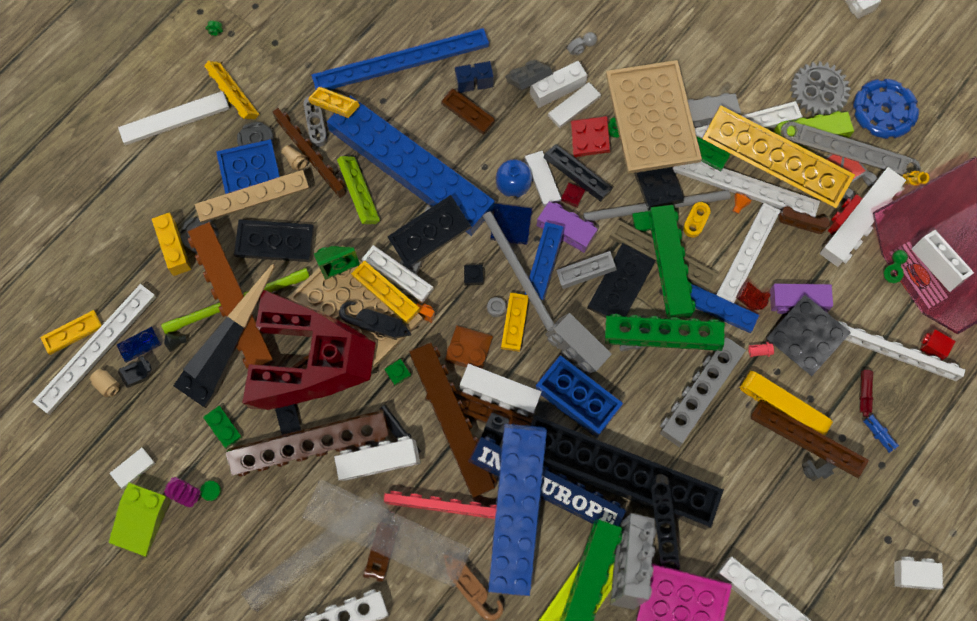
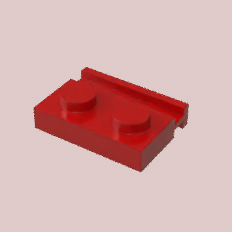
[828,194,862,235]

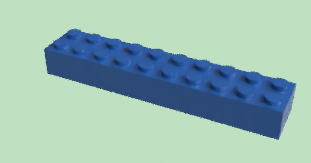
[327,95,495,236]

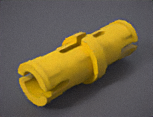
[902,171,929,186]

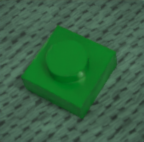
[384,359,411,386]

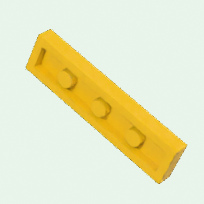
[204,61,260,120]
[351,260,421,324]

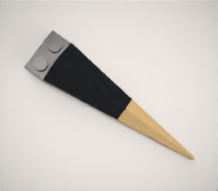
[173,264,275,408]

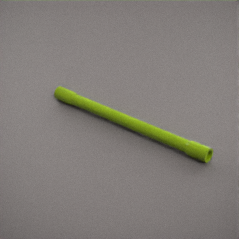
[161,268,310,334]

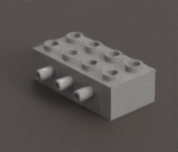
[610,514,656,610]

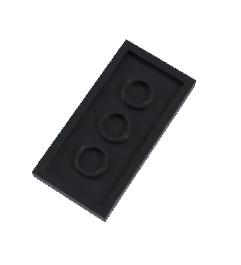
[387,195,472,269]
[234,219,314,262]
[587,243,656,318]

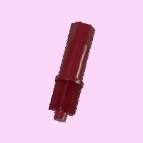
[859,370,874,417]

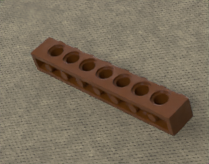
[225,409,389,477]

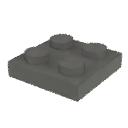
[505,60,553,90]

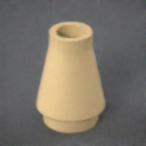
[282,145,308,171]

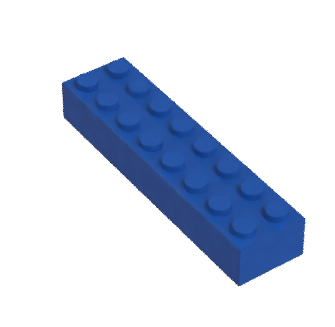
[488,424,546,596]

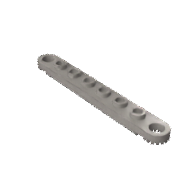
[781,122,921,177]

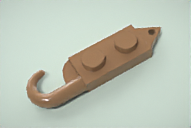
[444,555,503,621]

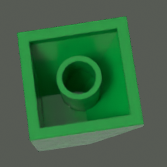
[314,246,360,280]

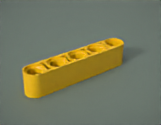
[740,371,833,436]

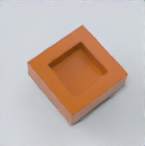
[417,303,435,323]

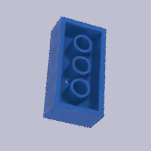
[535,355,623,438]

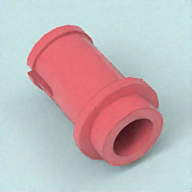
[748,342,774,357]

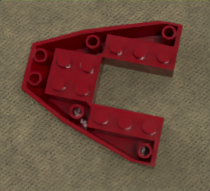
[242,290,376,410]

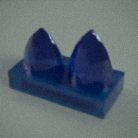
[117,327,162,363]

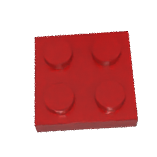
[571,116,611,157]

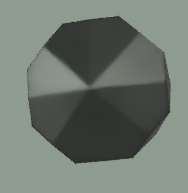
[164,334,186,352]

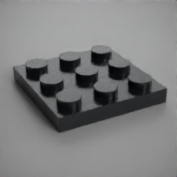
[766,295,851,376]

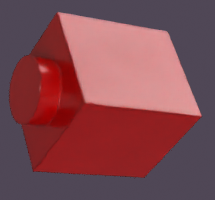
[920,329,956,361]

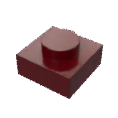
[561,183,585,208]

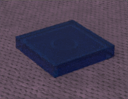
[490,203,532,245]

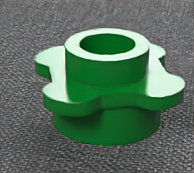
[609,118,619,138]

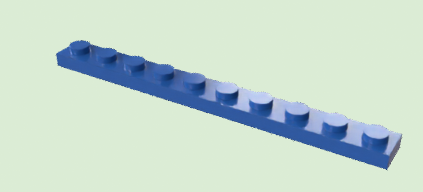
[311,28,489,90]

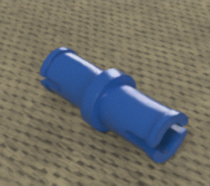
[863,414,899,453]

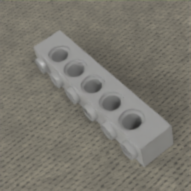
[660,337,746,447]

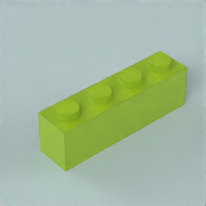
[774,111,854,147]

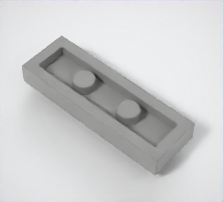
[557,251,617,289]

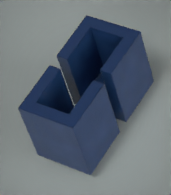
[454,61,494,93]

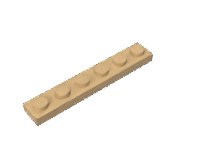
[195,170,309,223]

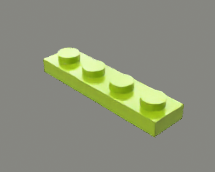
[337,156,380,224]

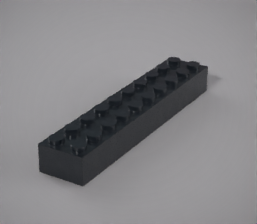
[530,415,724,530]

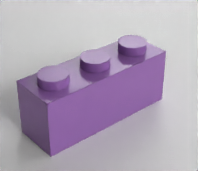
[537,201,598,253]
[770,284,833,314]

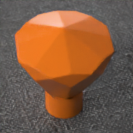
[733,193,751,214]

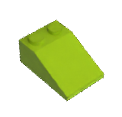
[109,483,171,557]

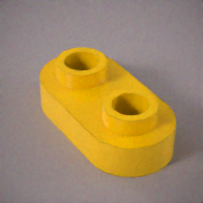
[683,202,710,238]

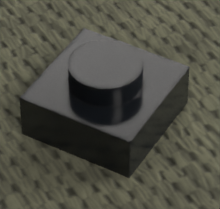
[464,265,483,285]

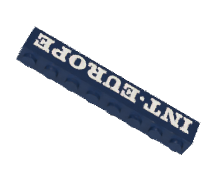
[468,437,626,527]

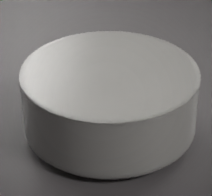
[487,297,506,317]

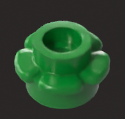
[205,21,223,36]

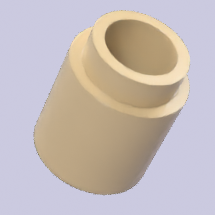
[90,369,120,397]

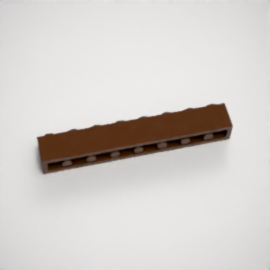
[409,342,497,499]

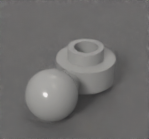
[567,32,597,55]

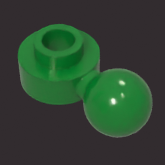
[883,250,908,284]

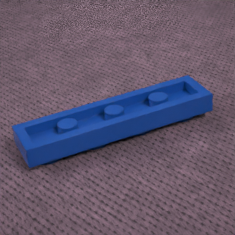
[525,222,565,301]
[690,284,759,334]

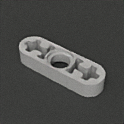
[304,96,327,147]

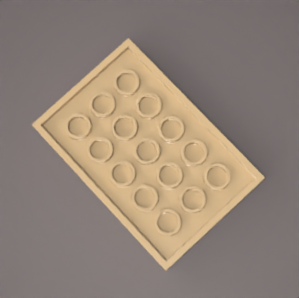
[605,60,702,174]
[288,245,423,370]

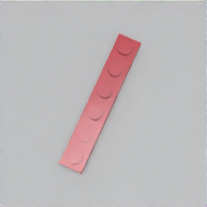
[384,491,496,519]

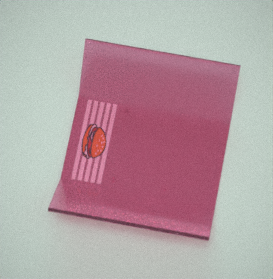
[873,156,977,334]

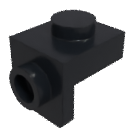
[118,356,152,388]
[482,413,509,446]

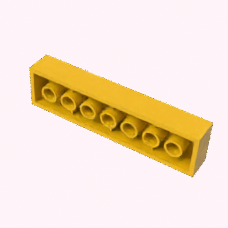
[702,105,855,208]

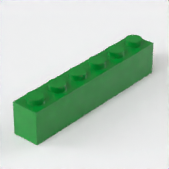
[648,205,695,319]
[560,519,623,621]

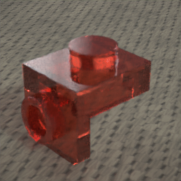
[736,281,771,310]

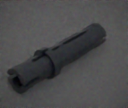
[377,405,421,453]

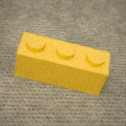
[152,212,192,276]

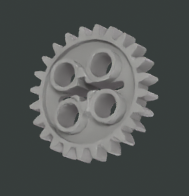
[790,61,851,117]

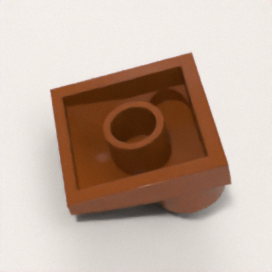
[445,325,493,369]

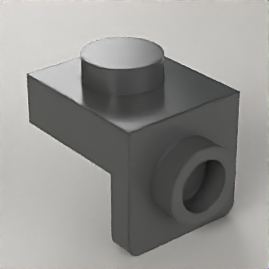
[802,460,836,481]

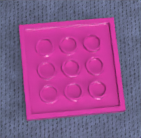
[636,563,732,621]

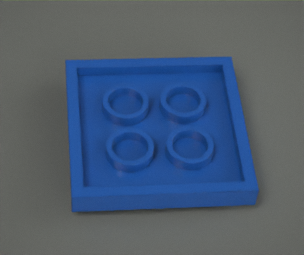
[216,139,280,194]

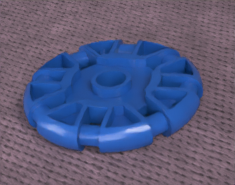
[853,79,919,139]

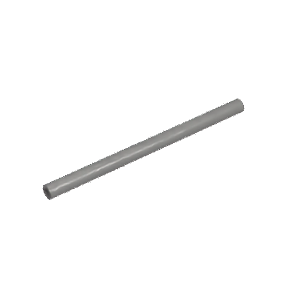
[583,190,730,222]
[483,211,559,349]

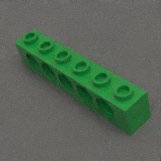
[605,314,725,351]

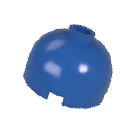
[495,159,532,197]

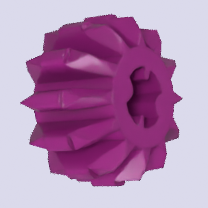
[164,477,201,507]

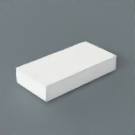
[110,448,156,489]

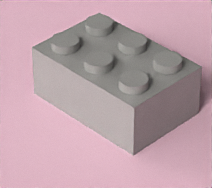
[545,313,612,374]

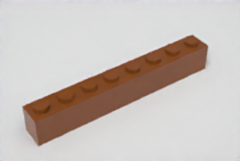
[187,222,275,369]

